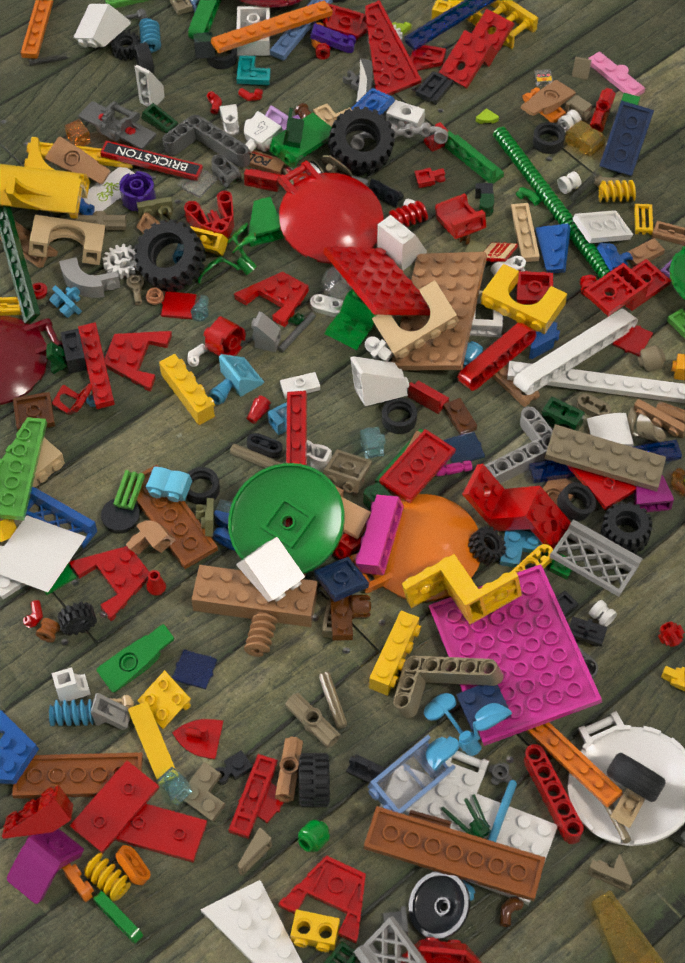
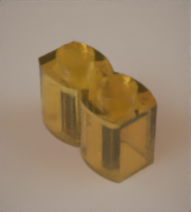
[565,120,605,157]

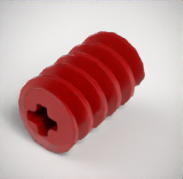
[389,200,428,228]

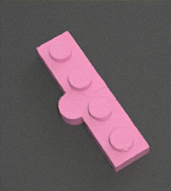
[588,51,645,96]

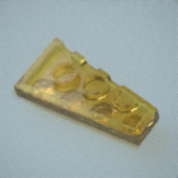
[591,890,664,963]

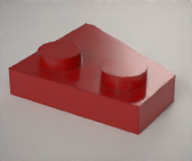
[410,43,446,71]

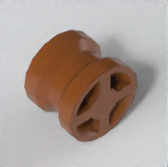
[36,618,61,643]

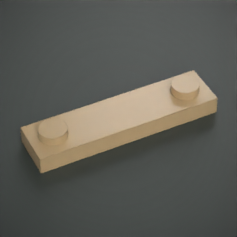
[511,203,540,262]

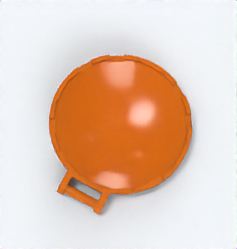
[349,494,480,602]

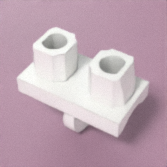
[365,337,393,362]

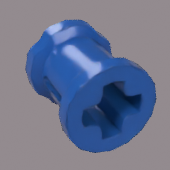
[79,197,95,215]

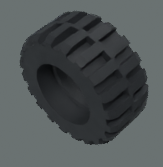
[328,106,395,176]
[134,219,206,291]

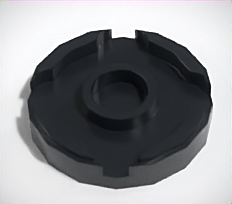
[101,498,140,534]

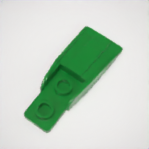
[96,624,175,693]

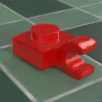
[414,168,446,188]

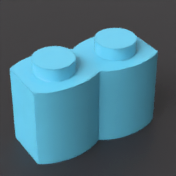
[146,467,192,502]

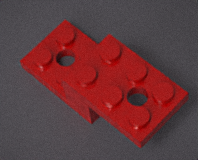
[439,9,515,89]
[583,259,671,316]

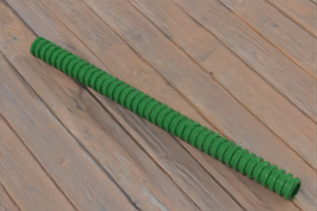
[493,126,610,278]

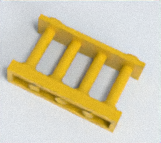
[464,0,538,49]

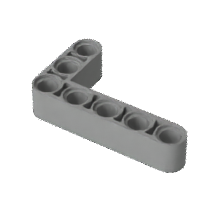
[483,407,553,490]

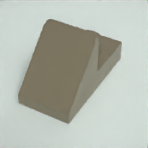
[587,854,633,892]

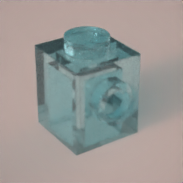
[360,427,386,459]

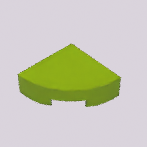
[392,22,412,35]
[475,108,499,124]

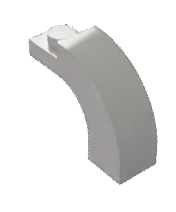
[59,257,121,298]

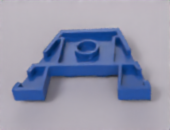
[0,710,39,784]

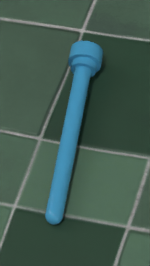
[488,780,517,842]

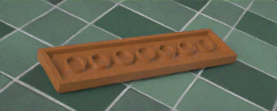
[364,806,546,901]

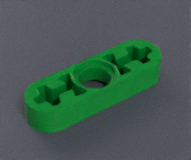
[93,891,144,944]

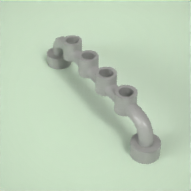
[351,122,448,150]

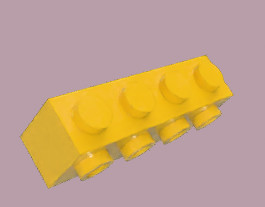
[159,354,215,425]
[369,611,421,696]

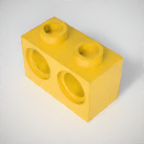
[290,910,340,952]

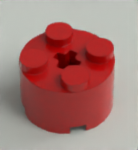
[204,316,246,356]

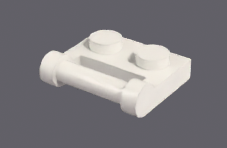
[442,751,489,794]

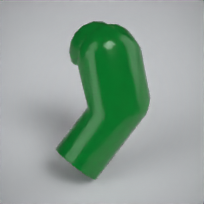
[516,187,541,206]

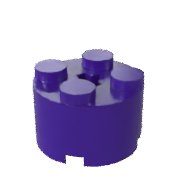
[119,171,156,212]

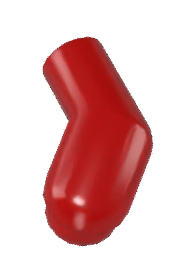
[238,88,263,101]
[207,91,222,115]

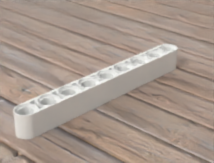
[513,309,638,395]

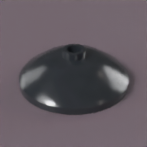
[409,871,470,939]

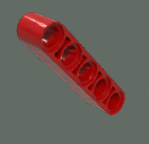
[458,322,536,391]
[524,744,584,844]

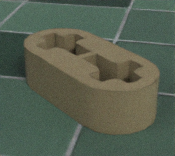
[577,394,611,417]

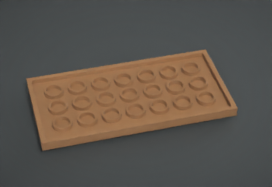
[391,252,487,370]

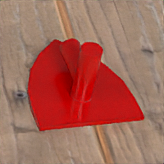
[172,719,224,759]

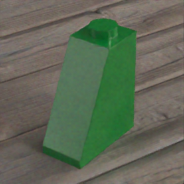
[249,197,284,247]

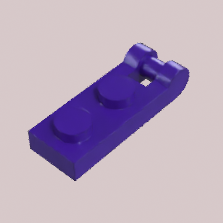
[310,23,356,53]

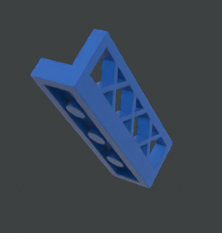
[26,487,97,549]

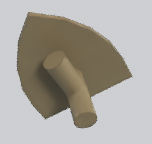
[321,155,353,177]

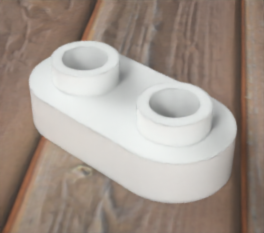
[310,294,343,317]

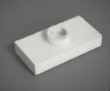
[280,372,320,398]

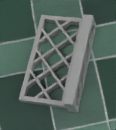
[550,519,642,597]
[354,916,427,963]

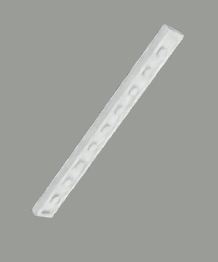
[507,361,685,403]

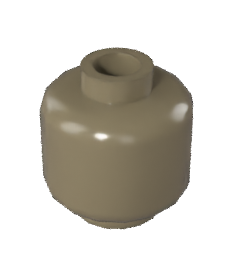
[637,345,666,372]

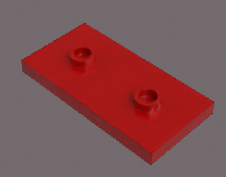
[379,429,456,503]
[566,465,636,510]
[69,760,160,854]
[115,804,207,863]

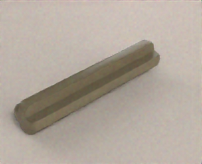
[230,444,283,468]
[319,672,347,729]

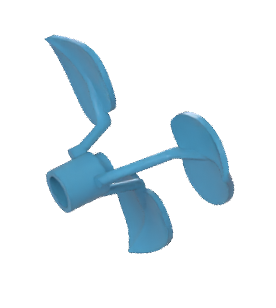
[424,693,512,771]

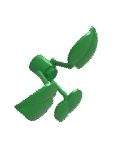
[198,223,257,284]

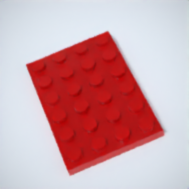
[323,246,430,315]

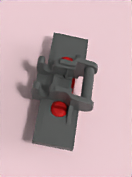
[78,101,156,150]

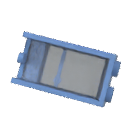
[367,735,456,814]

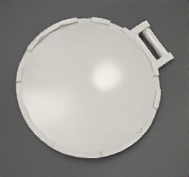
[568,711,685,846]

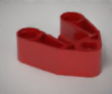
[184,191,234,239]

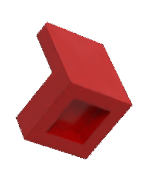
[423,122,448,152]

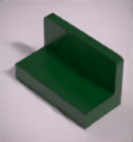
[283,107,305,148]

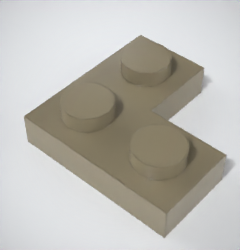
[179,762,226,822]

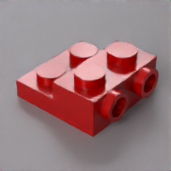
[516,271,553,305]

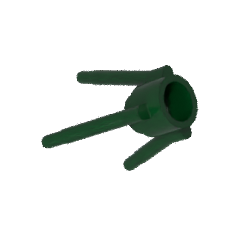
[441,794,491,838]

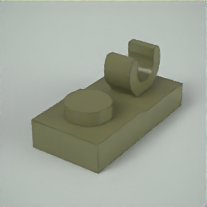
[137,197,174,219]
[196,498,214,536]

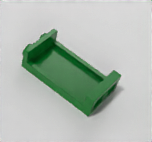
[270,112,332,169]

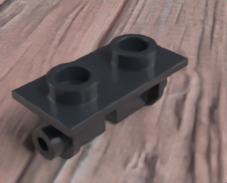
[369,178,404,208]
[346,754,393,790]

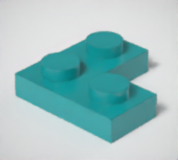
[237,55,271,85]

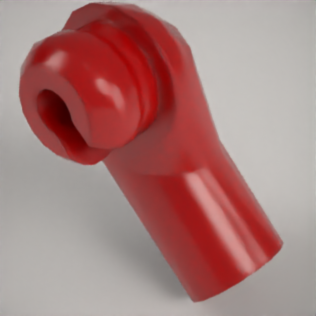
[23,600,43,628]

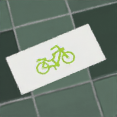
[83,167,135,212]

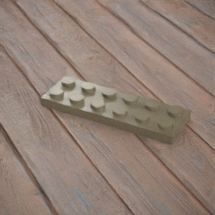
[545,425,666,492]

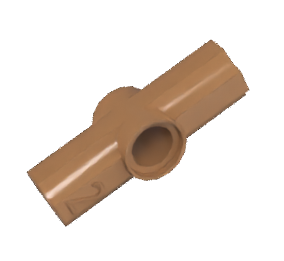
[275,737,303,803]

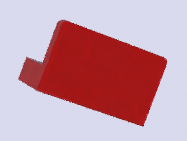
[244,169,281,192]
[408,380,449,414]

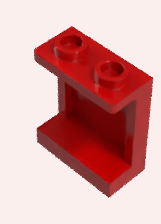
[435,194,486,239]

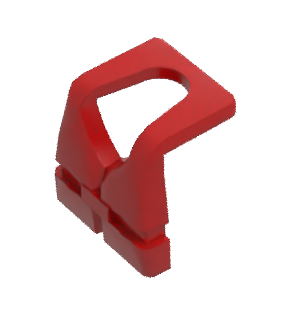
[52,383,93,415]

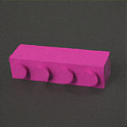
[355,495,404,575]

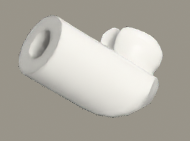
[187,344,207,367]

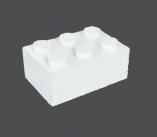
[237,6,270,56]

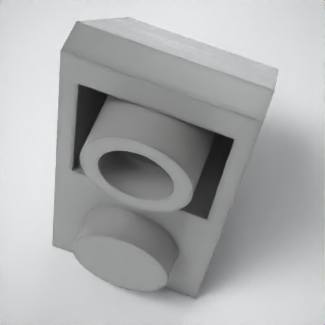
[251,312,281,353]

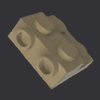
[323,449,372,493]

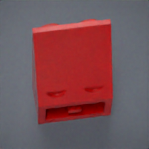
[1,785,74,839]

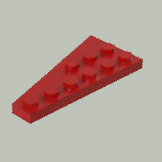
[365,0,422,95]

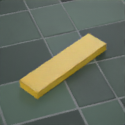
[128,701,178,785]

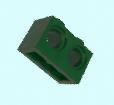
[542,396,585,431]

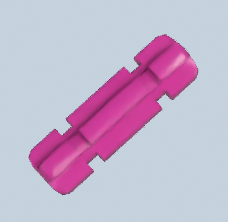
[436,460,472,476]

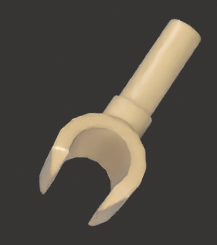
[109,695,134,708]

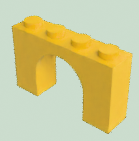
[481,264,567,334]

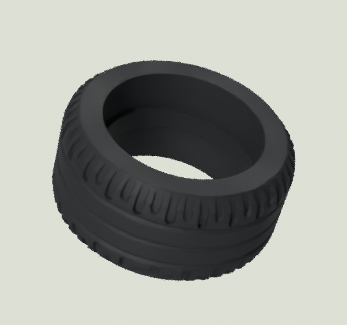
[607,753,666,802]

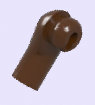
[500,896,524,927]

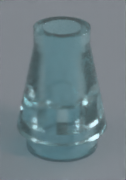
[191,295,209,321]

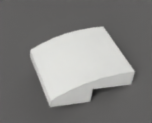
[587,413,634,447]

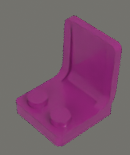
[7,828,84,904]

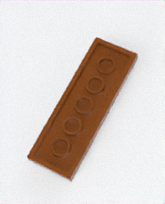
[126,464,218,569]
[12,752,143,799]

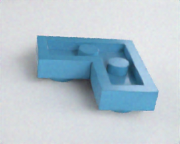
[500,530,543,568]

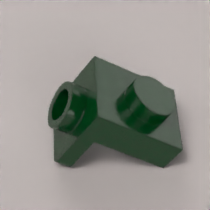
[46,342,67,374]

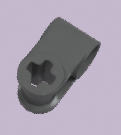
[211,154,241,187]

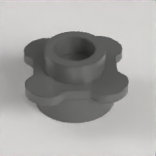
[489,763,512,785]

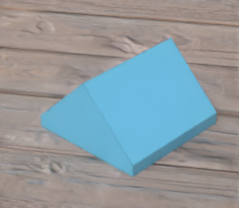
[219,354,264,397]

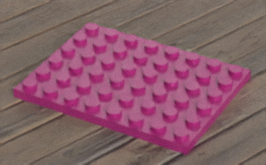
[429,564,602,746]

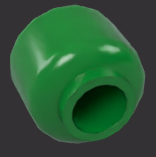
[298,820,330,852]

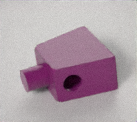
[634,475,674,513]

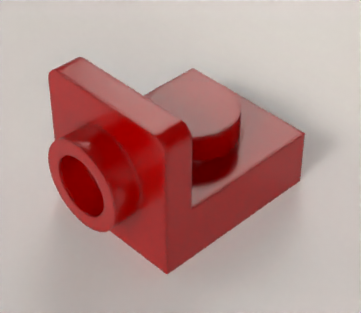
[332,533,361,560]

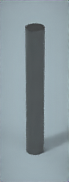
[278,312,316,353]

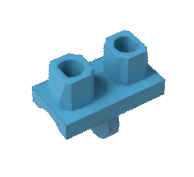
[49,285,82,318]

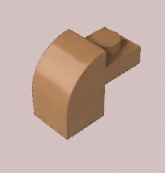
[126,520,175,555]

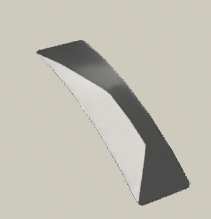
[356,58,372,103]

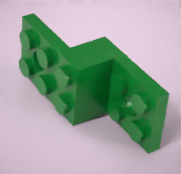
[325,288,377,350]

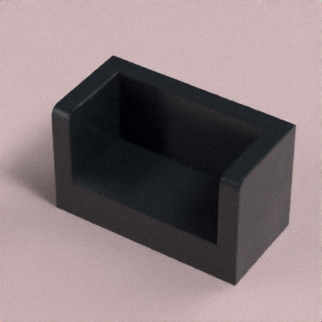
[193,32,215,59]
[60,329,87,374]

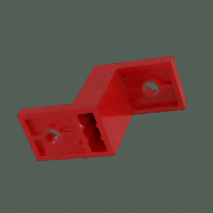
[462,464,571,550]

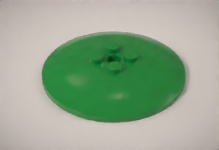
[228,463,345,574]

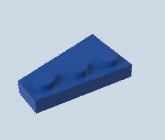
[535,223,570,274]

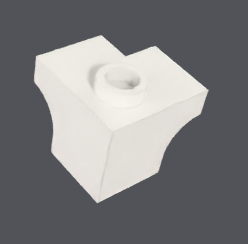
[52,667,91,703]

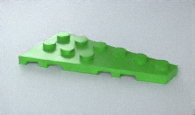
[0,417,47,521]

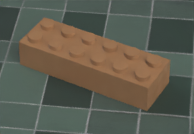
[191,565,318,627]

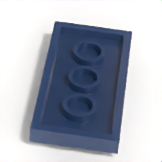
[599,100,654,177]

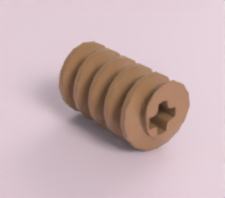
[244,611,278,657]

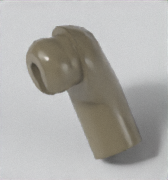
[594,175,620,187]

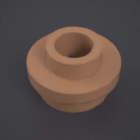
[146,288,164,305]

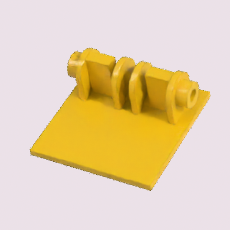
[137,670,191,729]

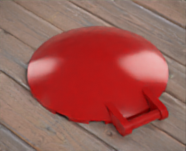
[278,161,384,264]

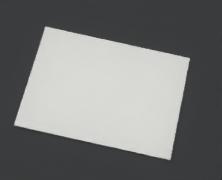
[0,516,86,592]

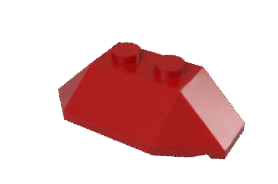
[401,937,482,963]

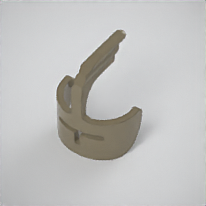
[627,406,666,442]

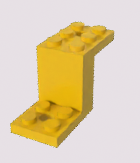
[402,554,522,625]

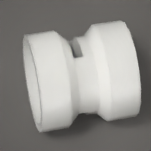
[558,110,581,133]
[557,171,581,194]
[589,600,617,627]

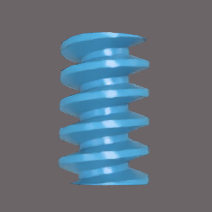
[139,18,161,53]
[49,699,94,726]

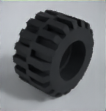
[600,502,653,554]
[299,753,330,808]

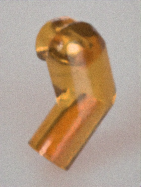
[671,468,685,496]

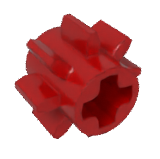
[658,621,685,647]

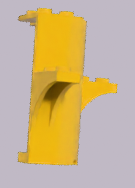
[0,137,90,219]

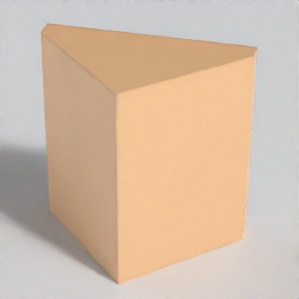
[341,497,371,539]

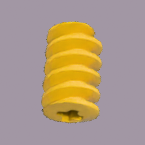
[599,180,636,203]
[84,853,131,901]

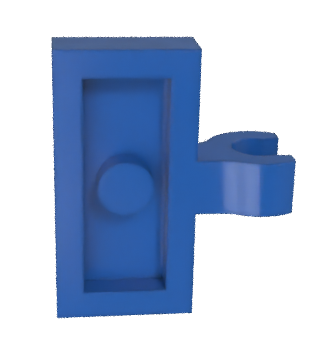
[597,242,633,272]

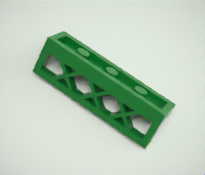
[445,131,504,184]

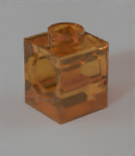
[64,119,91,146]

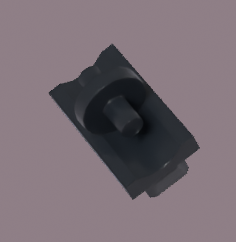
[569,616,608,647]

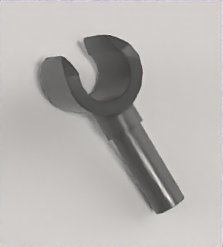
[124,9,148,21]

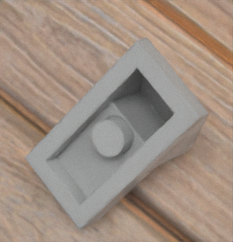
[91,693,130,730]

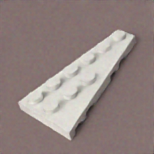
[201,880,302,963]

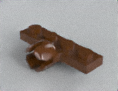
[330,595,371,641]

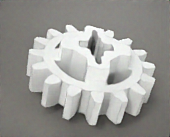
[103,244,139,279]

